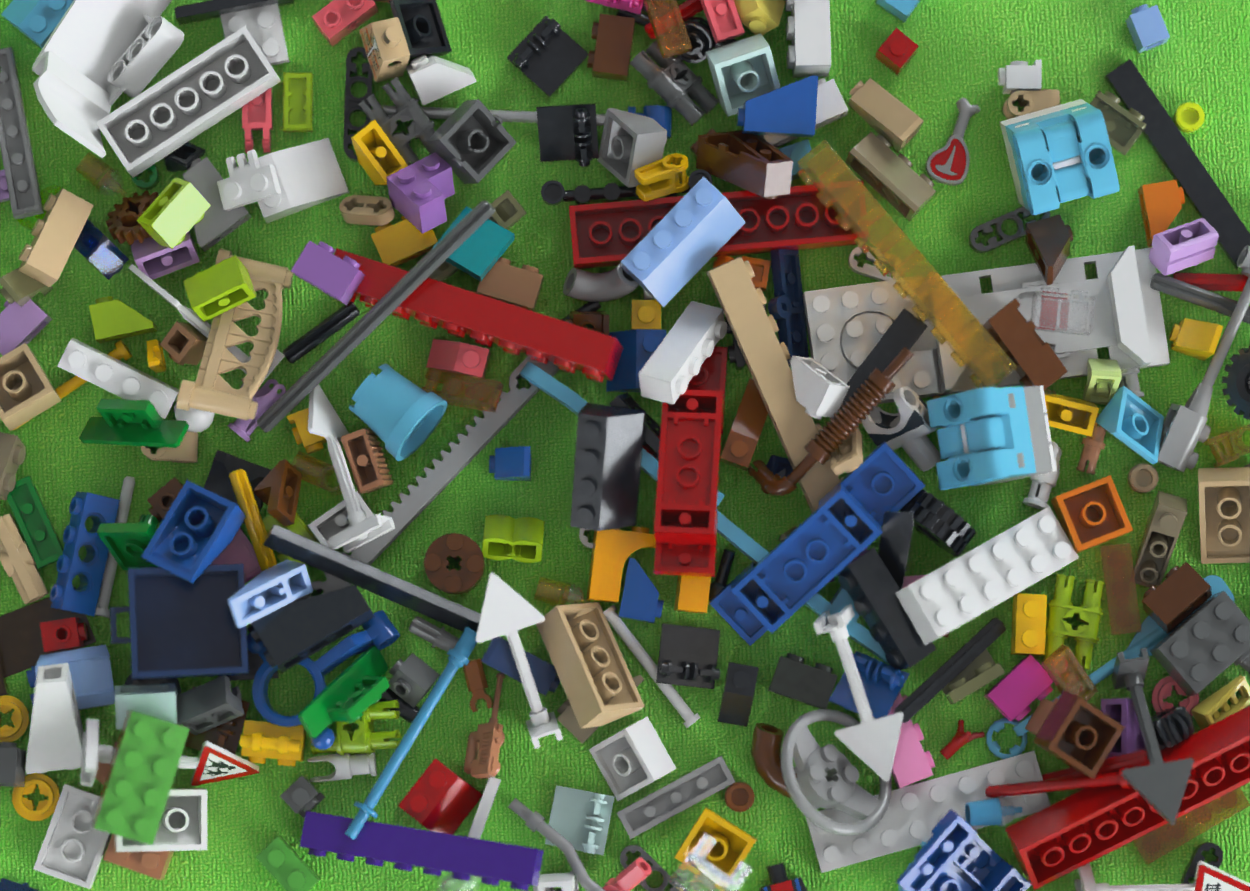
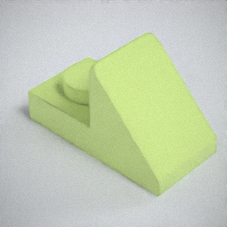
[1083,358,1122,405]

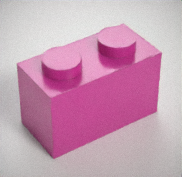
[984,654,1055,722]

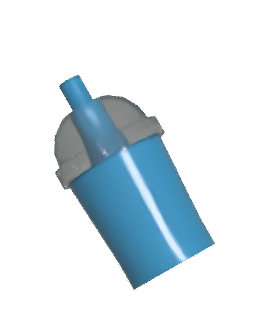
[965,796,1023,827]

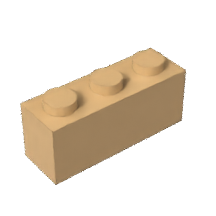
[18,188,94,287]

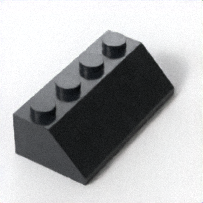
[570,403,645,531]

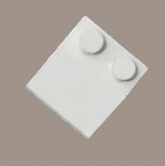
[589,716,677,801]

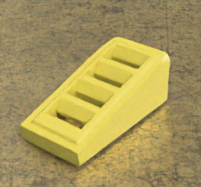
[1191,675,1250,730]

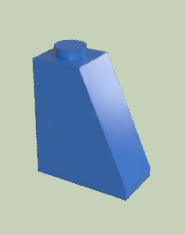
[737,75,818,138]

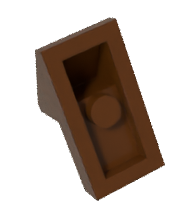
[253,459,302,527]

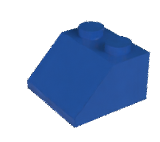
[606,329,666,392]

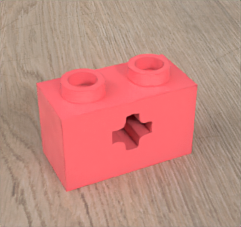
[312,0,378,47]

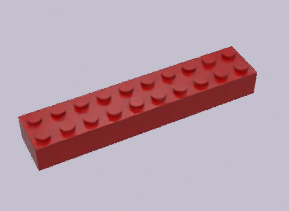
[569,180,869,269]
[334,248,623,383]
[1005,706,1250,890]

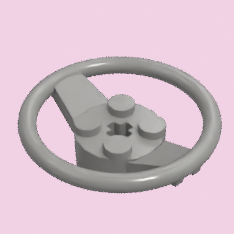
[781,709,892,836]

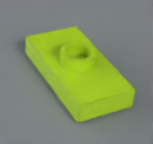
[283,72,313,132]

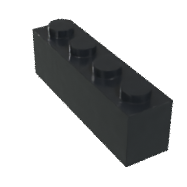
[837,547,936,671]

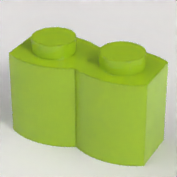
[482,514,545,563]

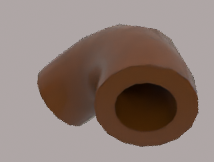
[751,723,799,799]

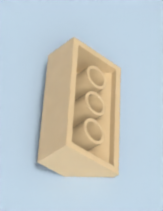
[536,602,645,728]

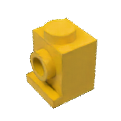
[287,408,327,454]

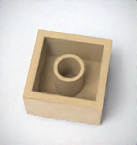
[0,343,61,431]

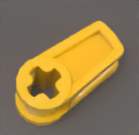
[634,153,689,201]

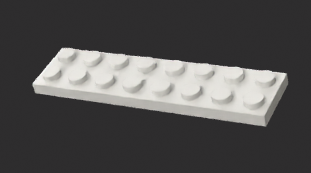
[805,751,1050,873]

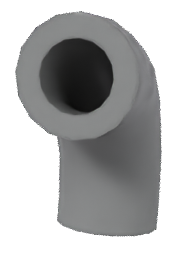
[563,263,639,302]

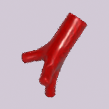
[940,720,985,760]

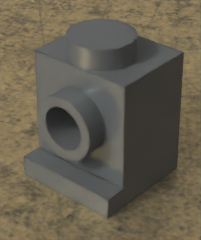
[280,775,325,818]

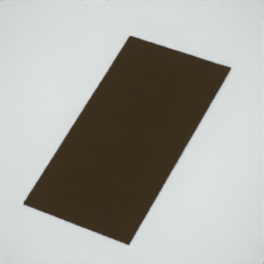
[0,587,96,678]

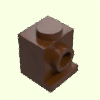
[565,311,609,335]

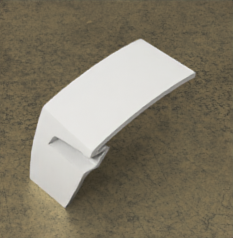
[32,0,185,158]

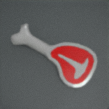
[926,98,981,186]

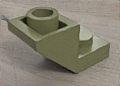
[0,268,53,307]

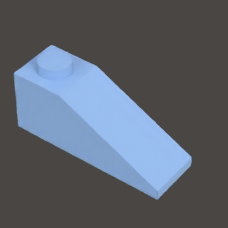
[228,560,313,628]

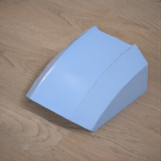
[35,645,115,710]

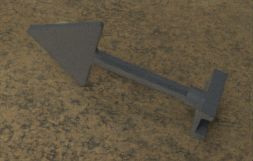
[1112,648,1194,824]

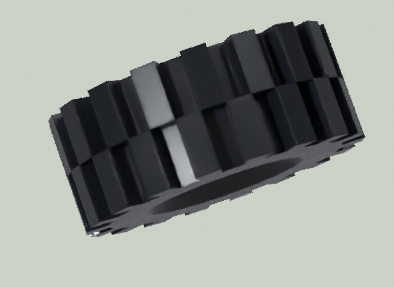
[1222,346,1250,419]
[899,489,976,557]

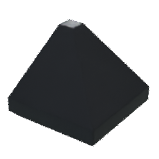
[164,142,206,172]

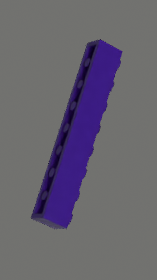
[299,811,544,891]

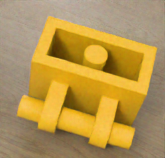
[240,720,306,767]

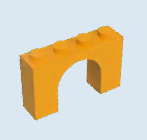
[586,526,711,614]

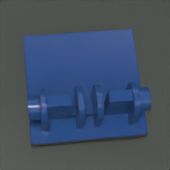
[829,651,909,718]

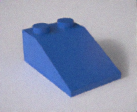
[141,480,246,583]

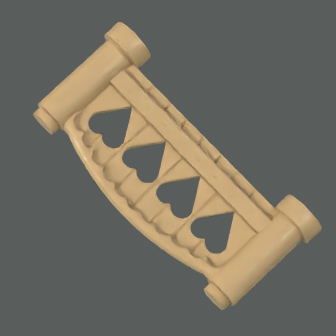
[176,249,294,421]

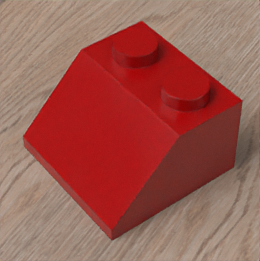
[398,758,483,835]

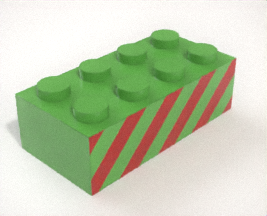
[91,710,190,846]

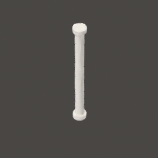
[603,605,701,728]

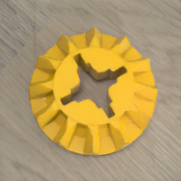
[0,695,30,742]
[12,773,60,821]

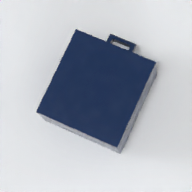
[110,564,248,681]

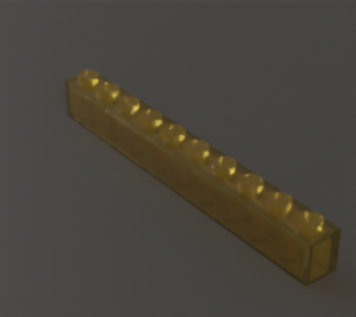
[797,139,1017,388]

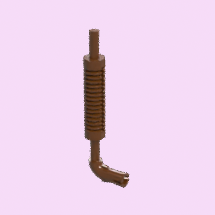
[748,347,914,496]

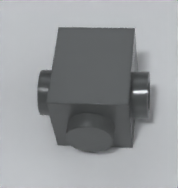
[388,653,440,708]

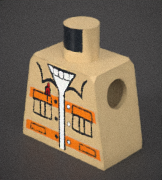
[359,17,410,83]

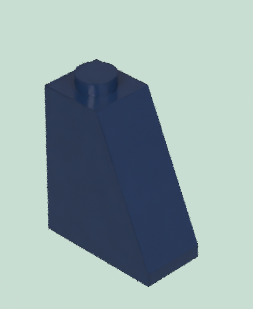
[481,637,560,696]

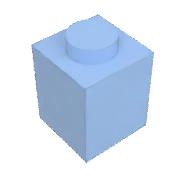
[1125,4,1170,53]

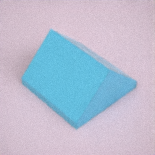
[1096,386,1164,465]

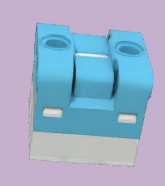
[1000,99,1120,216]

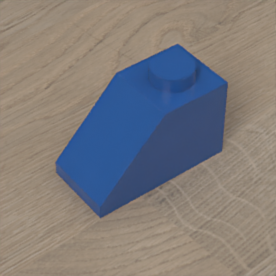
[489,446,532,481]
[619,557,664,624]

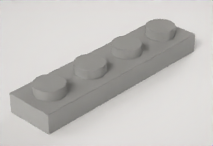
[617,756,736,839]

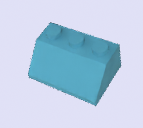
[1,0,74,49]

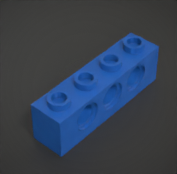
[50,491,120,616]

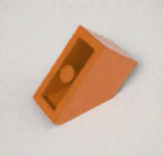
[1138,179,1185,247]

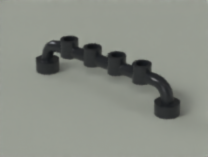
[541,169,712,206]

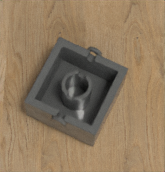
[426,99,517,184]

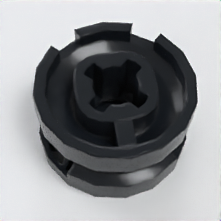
[672,17,716,63]

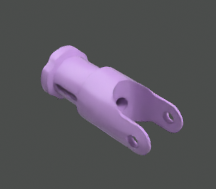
[228,379,286,442]

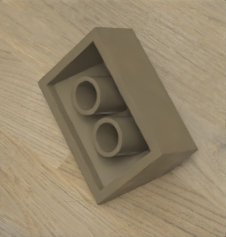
[845,132,936,221]

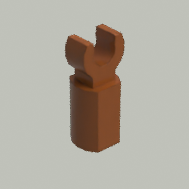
[463,658,494,712]

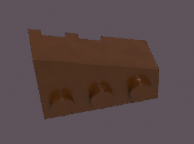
[696,130,793,199]
[981,298,1068,390]

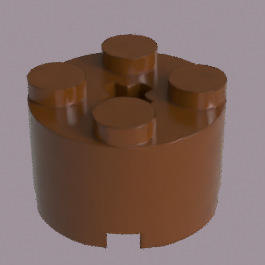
[424,533,485,594]

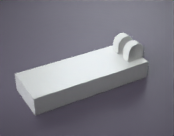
[468,777,501,839]

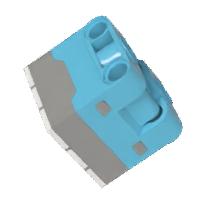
[926,386,1056,490]

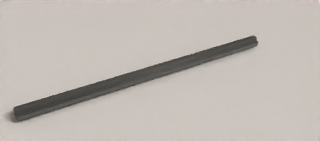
[257,200,495,432]

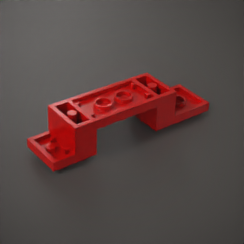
[654,347,728,577]

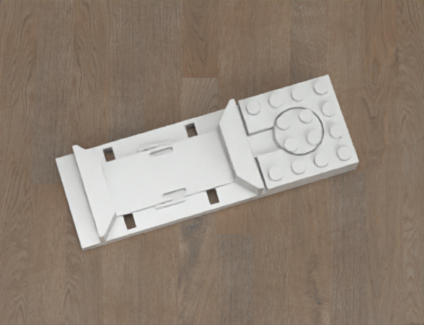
[803,246,1170,404]

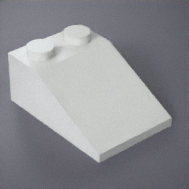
[248,138,349,224]

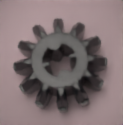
[1151,706,1195,750]

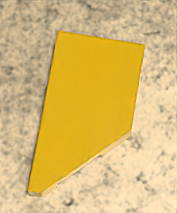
[146,339,167,373]

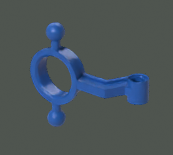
[247,610,400,750]

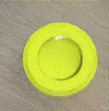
[1174,102,1205,133]

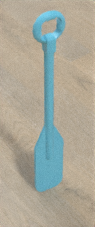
[986,575,1235,759]

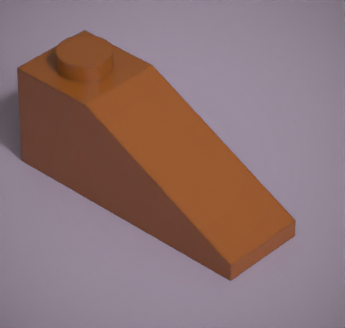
[720,378,768,471]

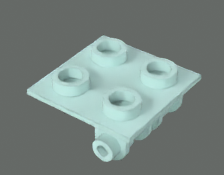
[545,785,615,855]

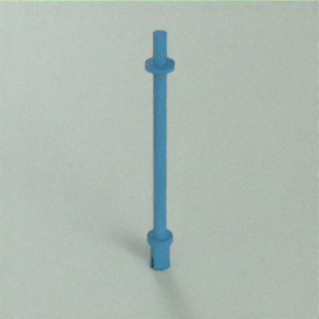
[345,627,477,840]

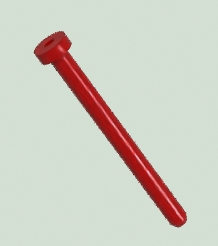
[985,767,1131,798]

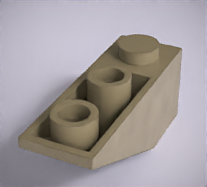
[1130,490,1187,588]

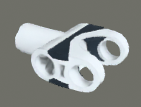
[862,386,941,472]

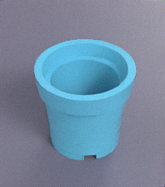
[349,364,447,461]

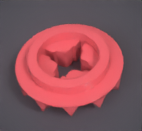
[1151,676,1199,717]

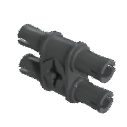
[630,39,720,126]
[358,77,435,166]

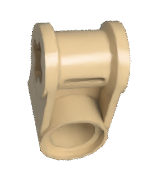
[1002,89,1060,119]
[140,432,198,463]

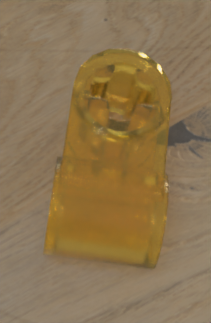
[1204,424,1250,468]

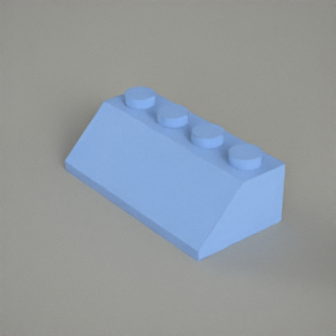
[621,176,746,308]

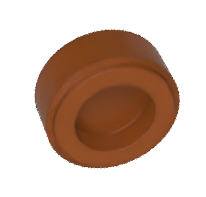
[725,782,755,812]

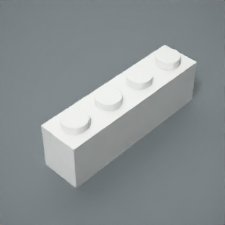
[639,301,727,405]
[57,338,179,419]

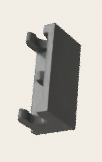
[176,675,244,736]

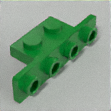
[79,398,189,448]
[298,645,390,738]

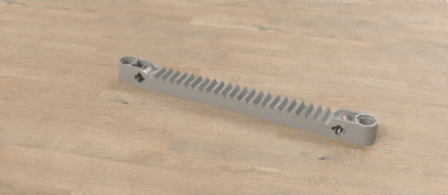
[291,356,560,603]

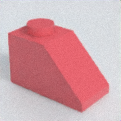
[426,339,491,382]

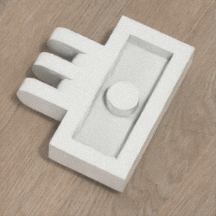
[217,149,281,211]

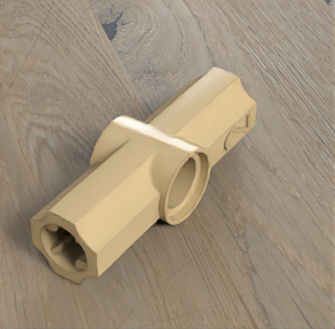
[0,513,49,605]

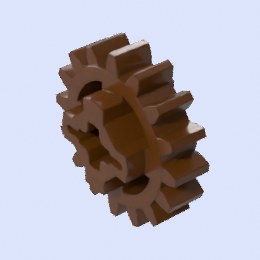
[106,191,159,245]

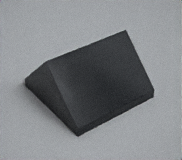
[389,0,452,65]

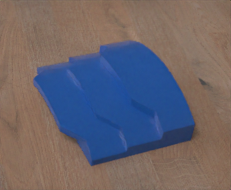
[896,809,1031,891]

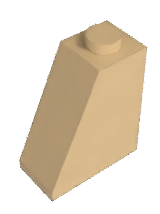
[848,78,924,152]

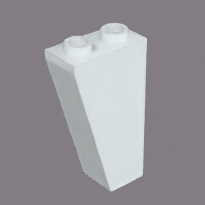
[25,663,84,774]

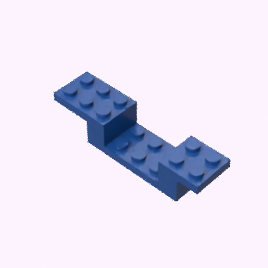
[709,441,925,646]

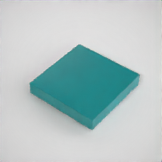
[432,206,515,282]

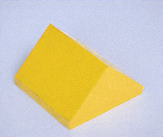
[674,808,757,889]

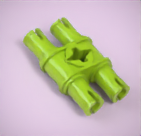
[1042,574,1104,670]
[310,700,401,755]

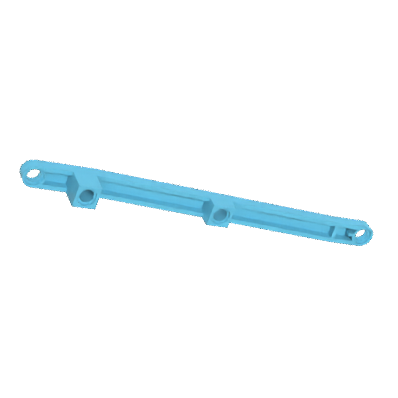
[519,361,890,665]

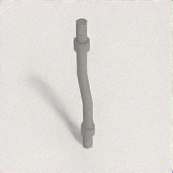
[509,798,605,891]

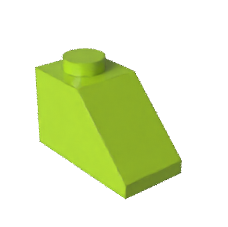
[89,296,157,343]

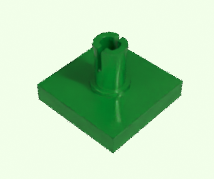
[97,514,159,570]

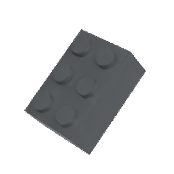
[1150,591,1250,697]

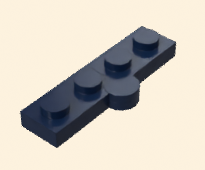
[768,249,809,367]

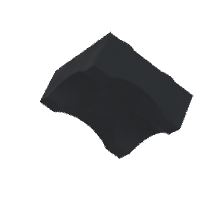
[203,450,271,524]

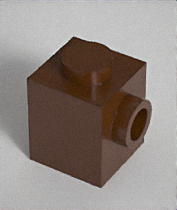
[147,477,183,523]

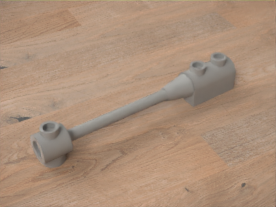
[1157,245,1250,473]

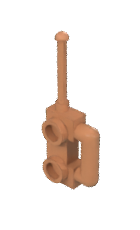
[464,672,505,779]

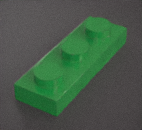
[7,476,64,569]

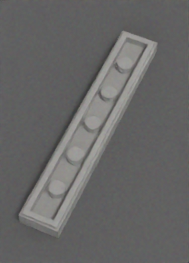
[0,47,44,220]

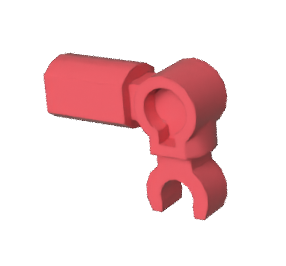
[603,857,652,891]

